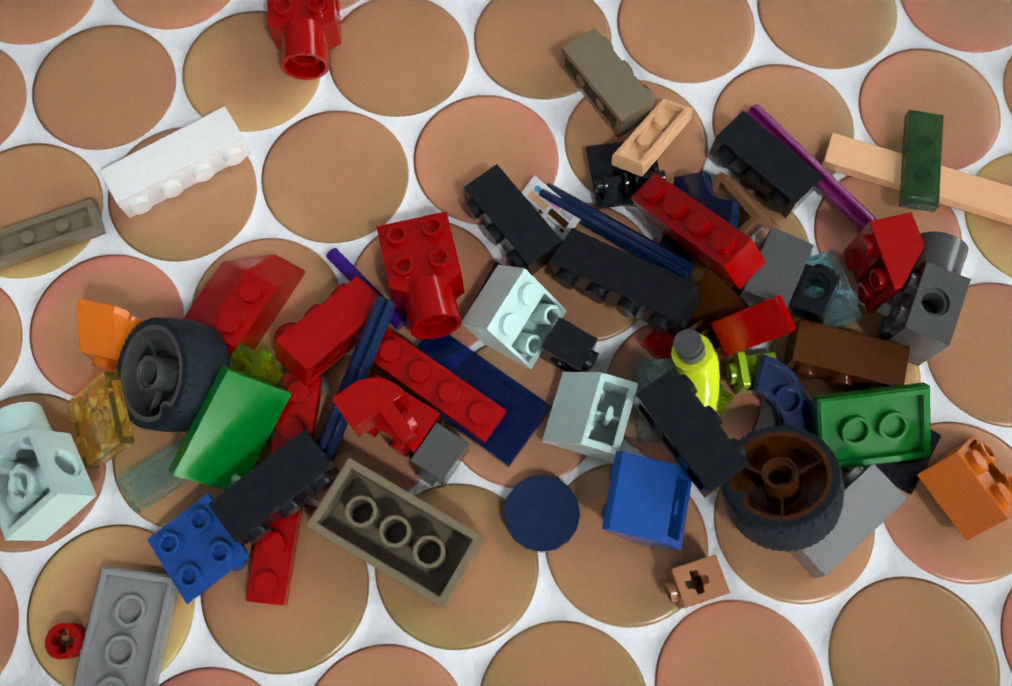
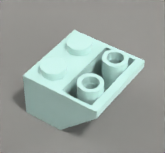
[461,265,567,369]
[542,372,638,464]

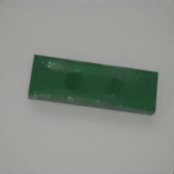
[899,110,944,212]

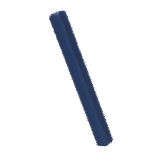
[539,183,694,279]
[317,296,396,461]

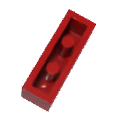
[275,276,381,387]

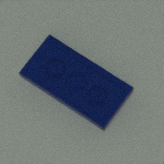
[390,335,552,468]

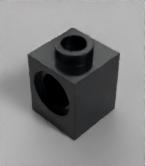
[787,264,840,324]
[540,317,599,372]

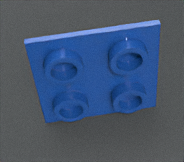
[147,493,250,604]

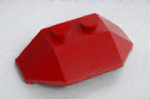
[183,254,306,372]

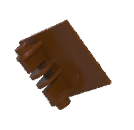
[683,268,749,364]

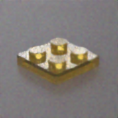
[68,371,135,470]

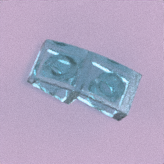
[806,249,862,328]

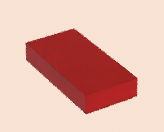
[711,294,797,356]

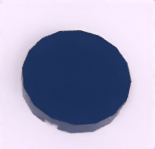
[504,475,580,553]

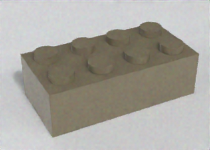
[306,458,485,610]

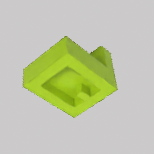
[726,351,777,395]

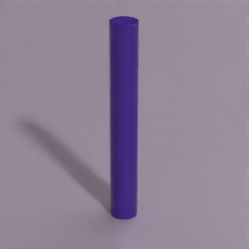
[326,248,407,330]

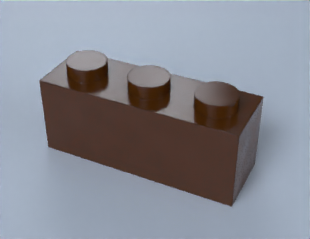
[783,319,910,390]

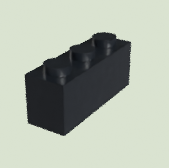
[709,111,823,218]
[463,164,562,275]
[633,368,749,498]
[208,430,340,545]

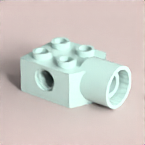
[0,402,97,541]

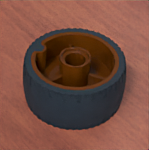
[721,425,844,552]

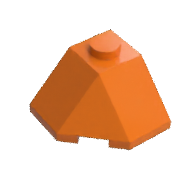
[77,298,144,371]

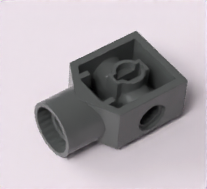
[877,231,971,366]

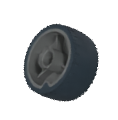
[116,317,231,432]

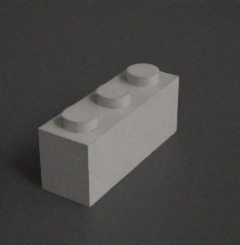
[790,464,907,578]

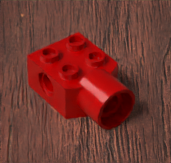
[267,0,341,80]
[376,211,465,339]

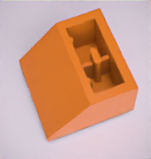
[917,435,1012,541]

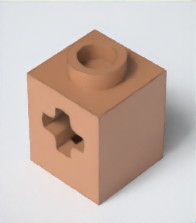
[663,554,730,609]

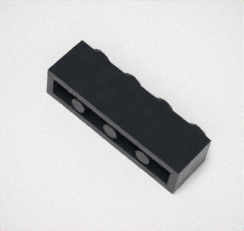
[549,228,701,336]

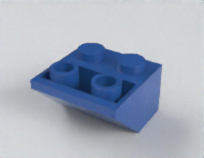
[602,451,692,550]

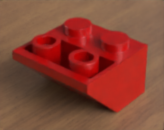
[845,212,925,314]

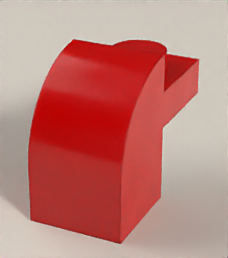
[332,378,419,450]

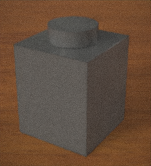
[411,422,469,487]

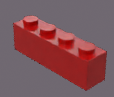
[630,173,766,290]

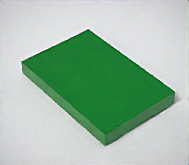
[168,365,292,490]
[813,382,931,469]

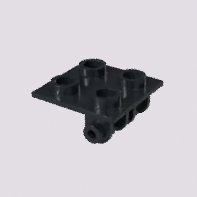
[586,142,666,209]

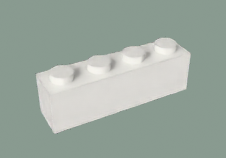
[99,106,252,218]

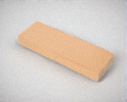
[612,98,693,177]

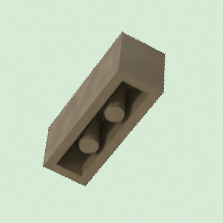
[560,27,655,138]

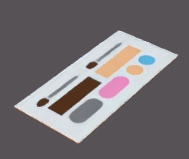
[521,175,581,240]

